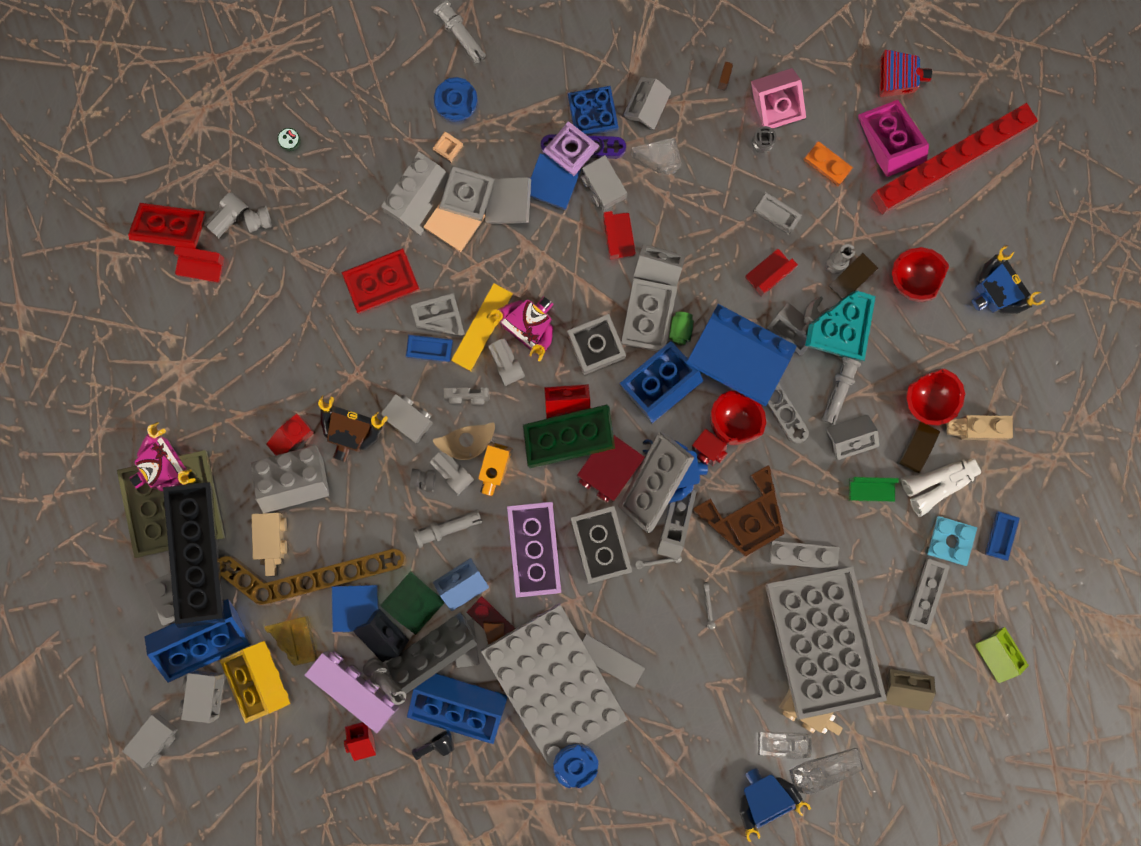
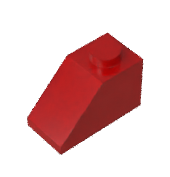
[266,413,315,456]

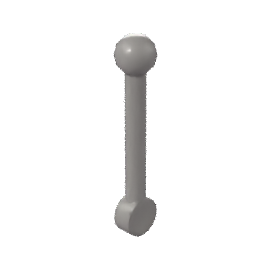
[635,556,682,569]
[704,582,716,630]

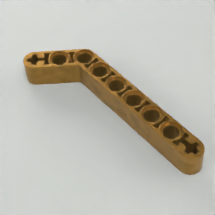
[219,549,406,605]

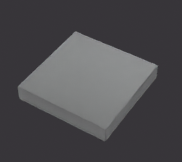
[439,166,495,222]
[485,177,531,224]

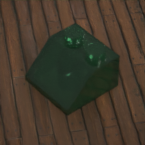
[380,571,445,635]

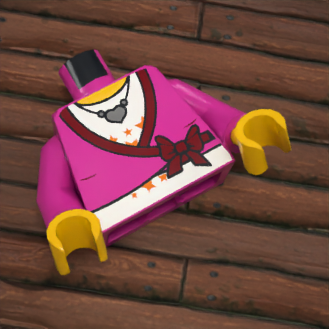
[487,296,554,361]
[130,422,195,491]

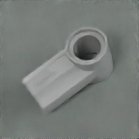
[204,192,249,238]
[488,338,525,386]
[430,451,475,495]

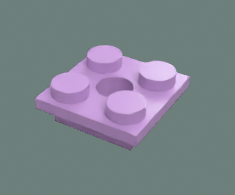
[543,121,599,176]

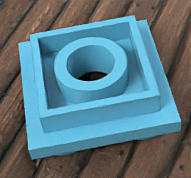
[927,516,977,566]

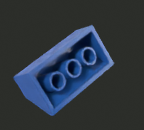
[144,599,251,683]
[407,674,508,744]

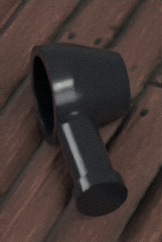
[412,730,455,760]

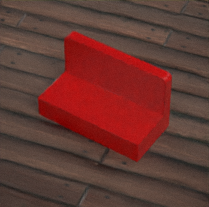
[603,211,636,260]
[174,246,224,283]
[745,249,798,297]
[544,384,591,419]

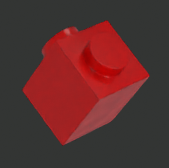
[692,428,728,466]
[344,722,376,761]

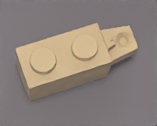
[947,415,1013,440]
[252,513,287,576]
[779,689,843,736]

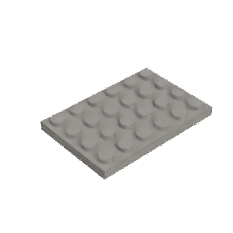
[765,567,887,720]
[481,603,628,767]

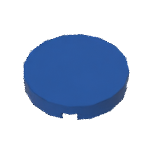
[434,77,478,122]
[553,743,599,788]

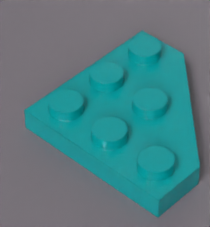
[805,291,876,361]

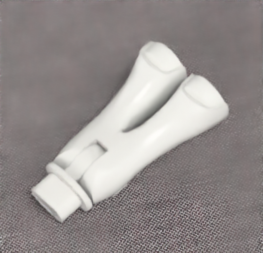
[900,458,981,517]

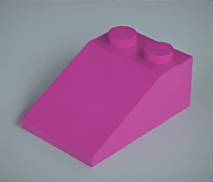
[858,100,929,177]

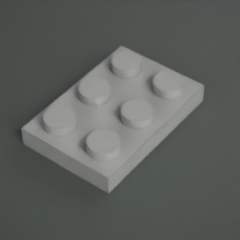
[621,278,677,352]

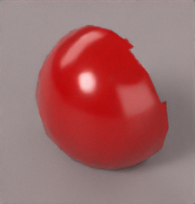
[892,247,949,302]
[906,368,966,426]
[710,391,766,445]

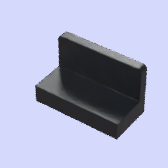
[353,609,409,662]

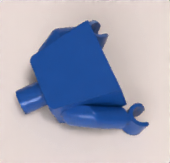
[642,439,708,504]

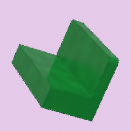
[849,477,899,502]

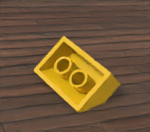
[219,641,290,723]

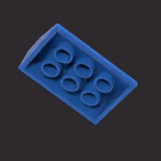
[686,304,797,407]

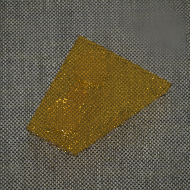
[264,616,318,666]

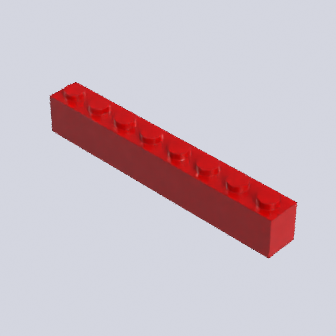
[871,103,1038,215]

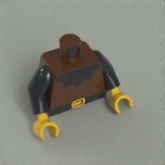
[318,395,388,462]

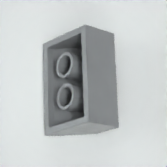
[381,152,449,236]

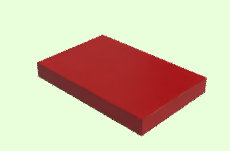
[128,203,206,249]
[341,248,420,314]

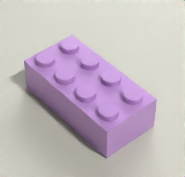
[507,502,561,598]
[305,651,399,733]

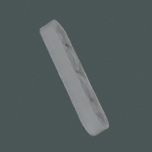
[767,383,809,444]

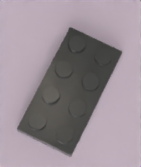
[386,612,478,694]

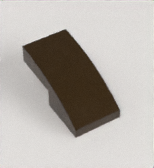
[829,253,878,299]
[899,421,940,473]

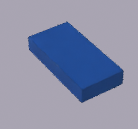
[406,335,453,362]
[985,511,1020,561]

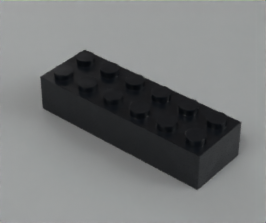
[163,482,225,628]

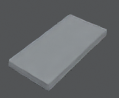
[618,432,694,533]

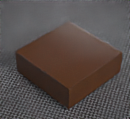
[717,61,733,91]

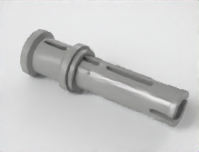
[434,0,486,64]
[826,244,855,274]
[821,357,861,425]
[413,509,482,548]
[363,658,406,705]

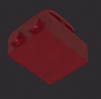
[577,435,645,503]

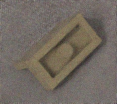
[884,669,936,711]

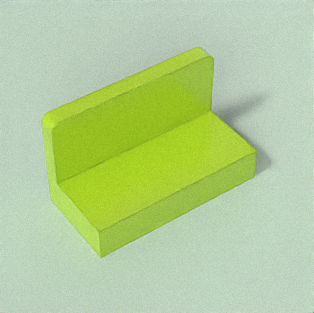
[975,627,1029,683]

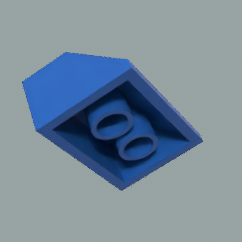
[620,341,703,423]

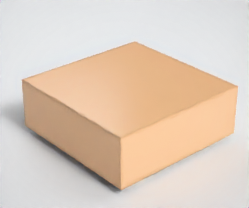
[432,131,463,163]

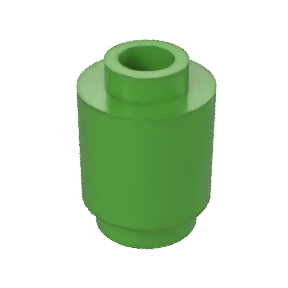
[669,312,694,346]

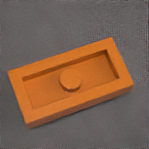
[804,141,853,186]

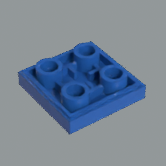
[568,86,619,135]
[530,153,581,210]
[332,585,379,632]

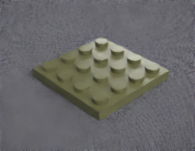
[117,450,225,558]

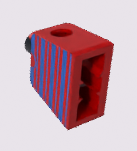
[880,50,932,97]

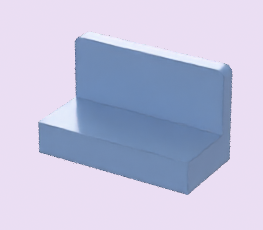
[433,558,489,611]

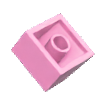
[751,68,806,128]

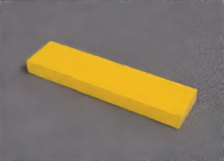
[451,283,513,372]

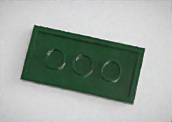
[523,404,615,468]

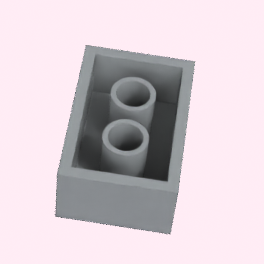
[251,445,330,514]
[570,506,632,584]

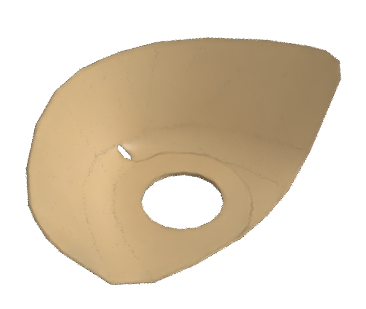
[433,422,495,460]

